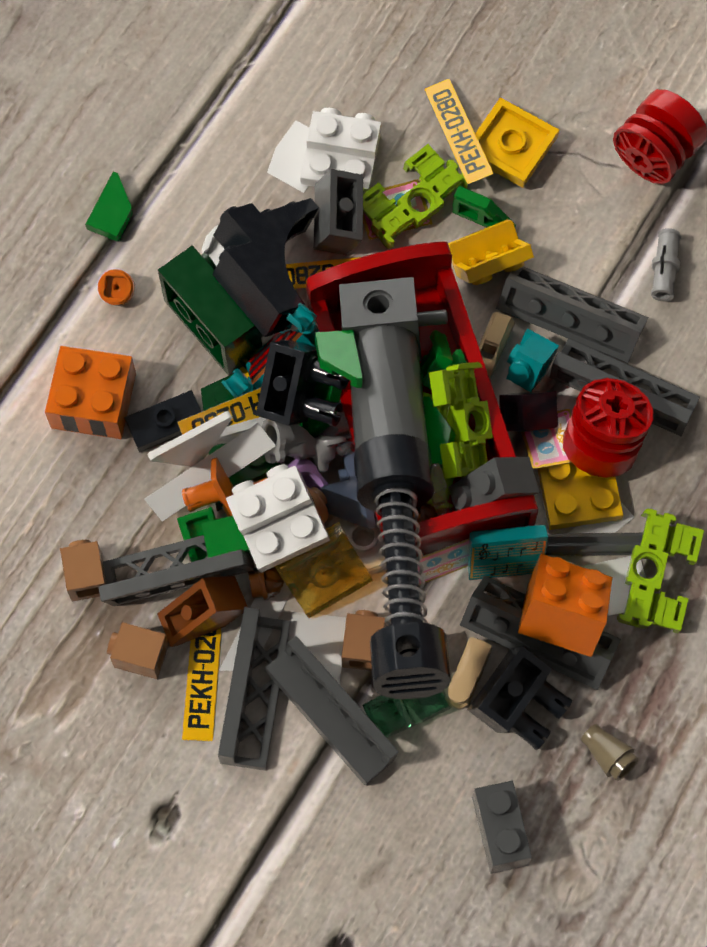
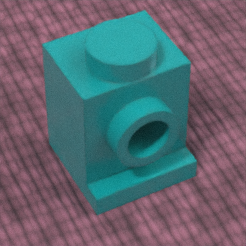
[506,329,559,392]

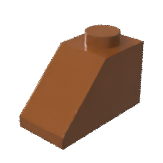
[157,576,248,647]

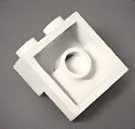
[300,107,381,194]
[226,464,330,573]

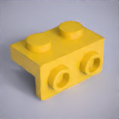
[448,219,534,285]

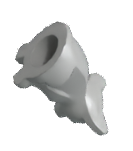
[262,419,346,472]

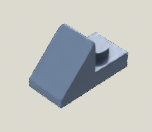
[321,451,376,529]

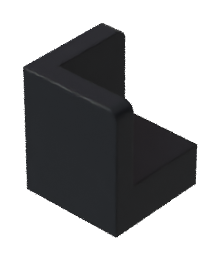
[499,391,558,432]

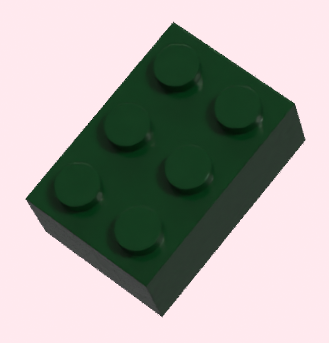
[158,245,263,376]

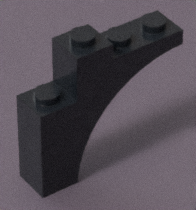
[212,198,319,337]

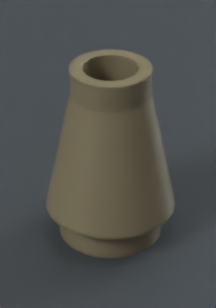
[581,724,639,781]

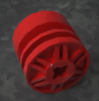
[613,89,707,184]
[563,378,653,478]

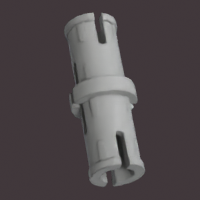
[651,228,681,301]

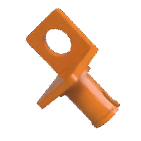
[182,457,267,516]

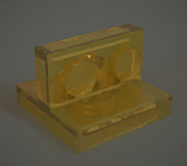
[275,522,374,618]

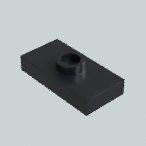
[124,390,201,453]

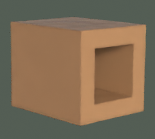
[60,540,106,602]
[342,610,385,671]
[107,622,169,680]

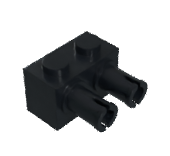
[256,340,349,427]
[467,646,572,750]

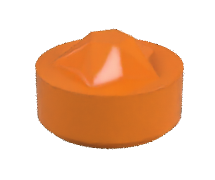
[98,269,135,305]

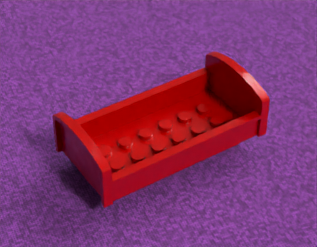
[306,241,539,557]

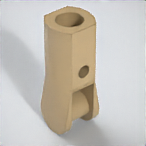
[478,312,515,378]
[448,637,492,709]

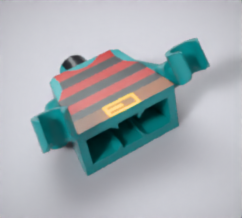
[221,302,319,398]

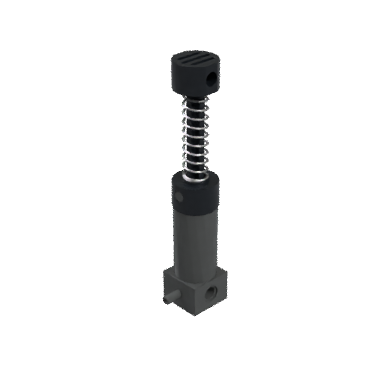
[339,277,451,699]

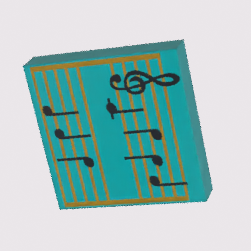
[468,525,548,580]

